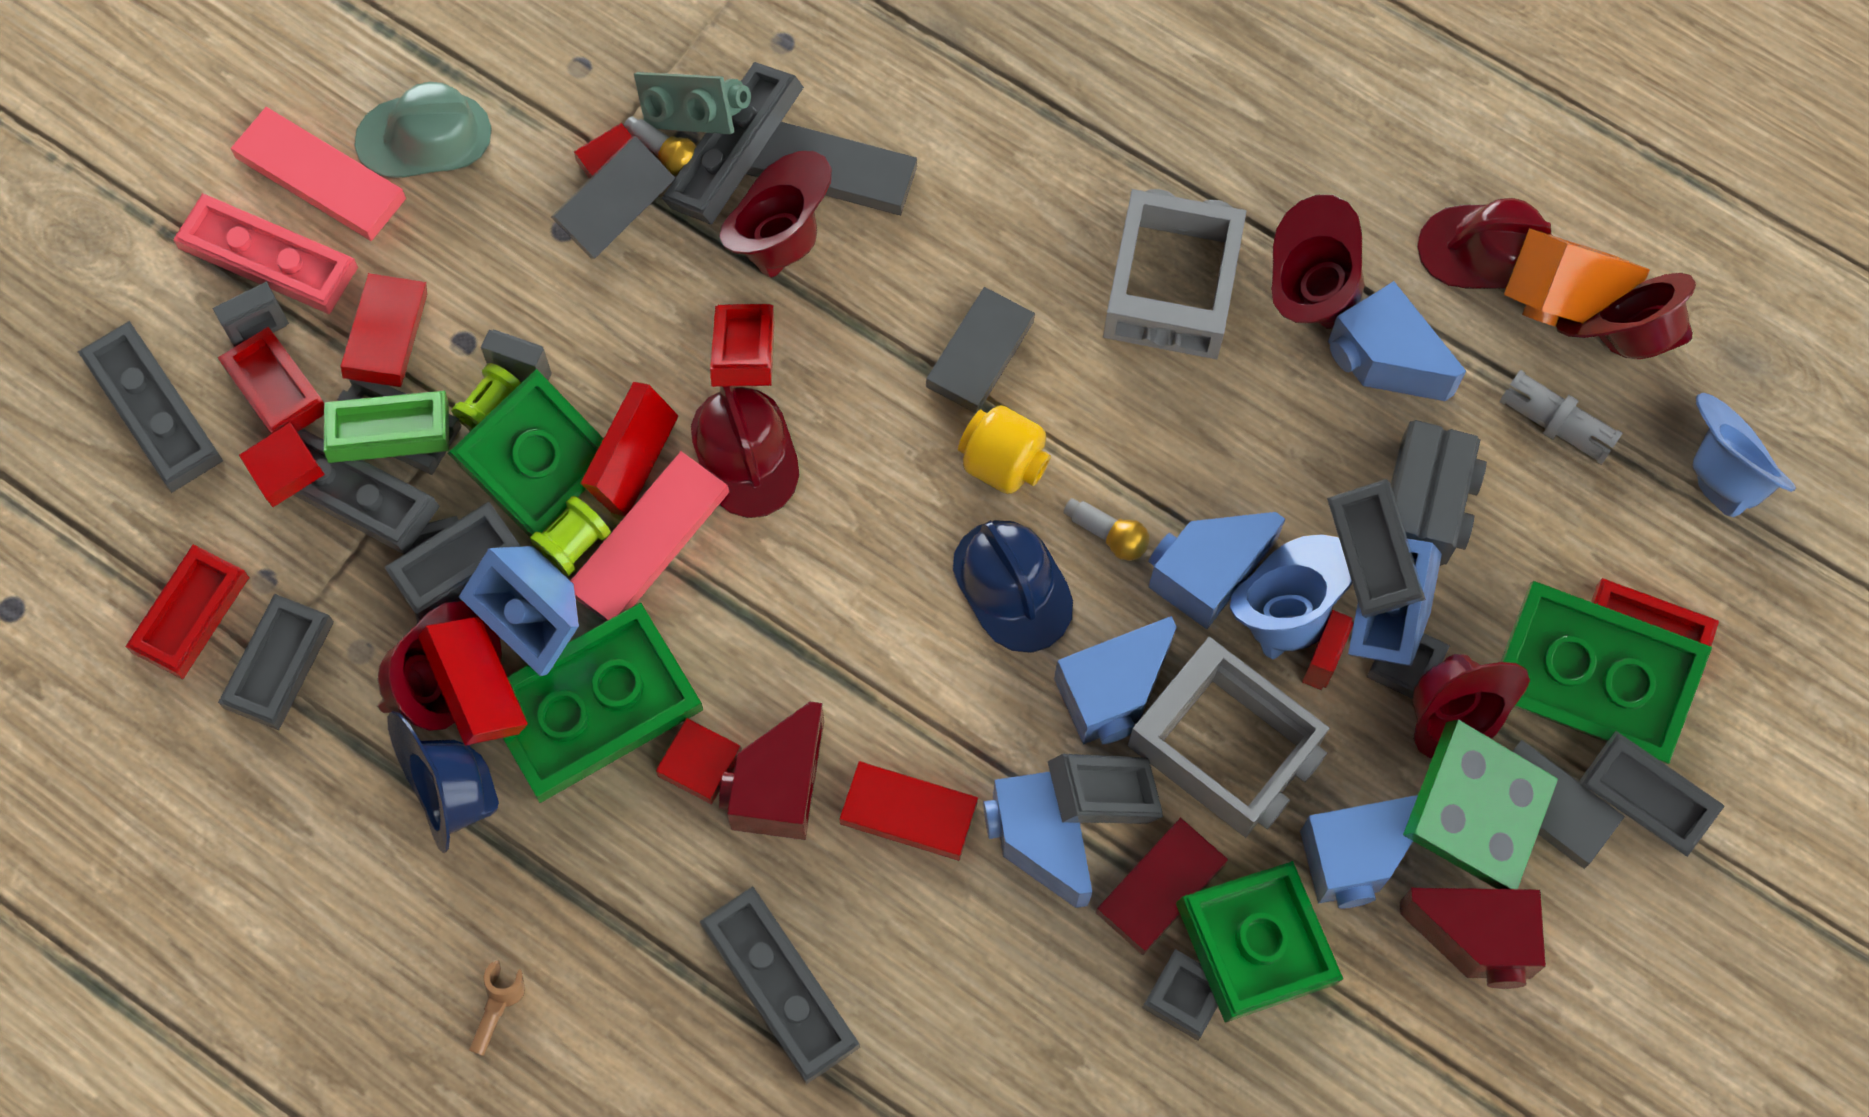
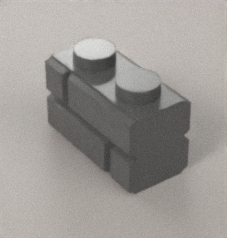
[1391,420,1487,566]

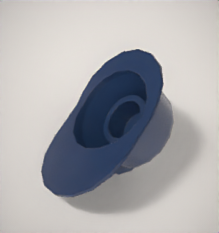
[953,520,1073,653]
[387,711,499,853]

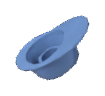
[1692,392,1796,517]
[1230,534,1352,659]

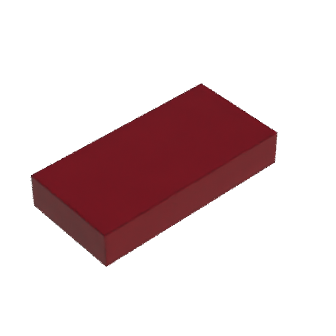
[1096,817,1228,955]

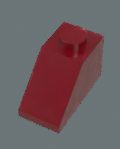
[719,701,824,840]
[1400,887,1546,989]

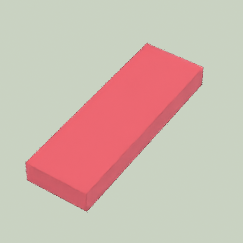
[231,107,406,241]
[173,193,358,315]
[571,451,729,622]

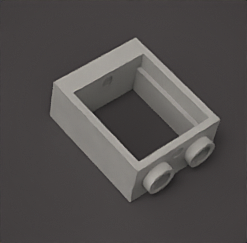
[1103,189,1247,359]
[1128,636,1329,838]

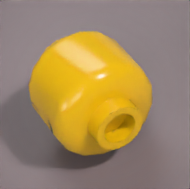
[958,405,1051,494]

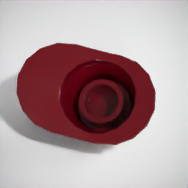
[719,151,832,278]
[1271,195,1365,329]
[1417,198,1553,289]
[1555,273,1696,359]
[691,386,800,518]
[377,601,502,731]
[1412,654,1530,758]

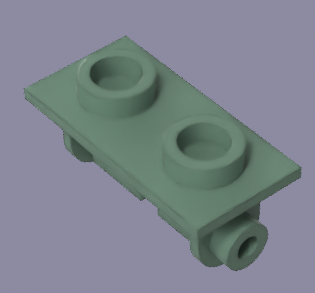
[634,72,751,134]

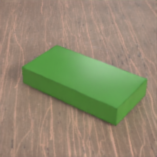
[324,390,449,463]

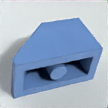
[1328,281,1466,401]
[1148,512,1285,629]
[1348,539,1442,666]
[459,546,579,676]
[1054,616,1177,744]
[983,772,1092,908]
[1300,795,1418,909]

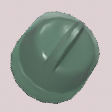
[354,82,492,178]

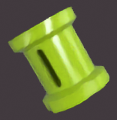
[451,363,522,431]
[530,496,611,577]

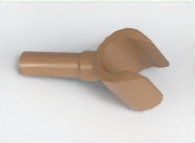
[469,960,525,1056]

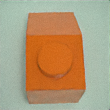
[1504,228,1650,326]

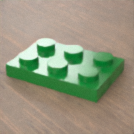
[1501,581,1712,764]
[503,603,703,803]

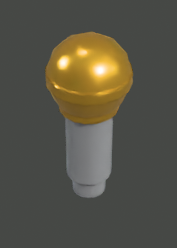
[624,116,697,176]
[1064,498,1150,561]

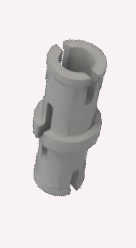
[1500,370,1623,465]

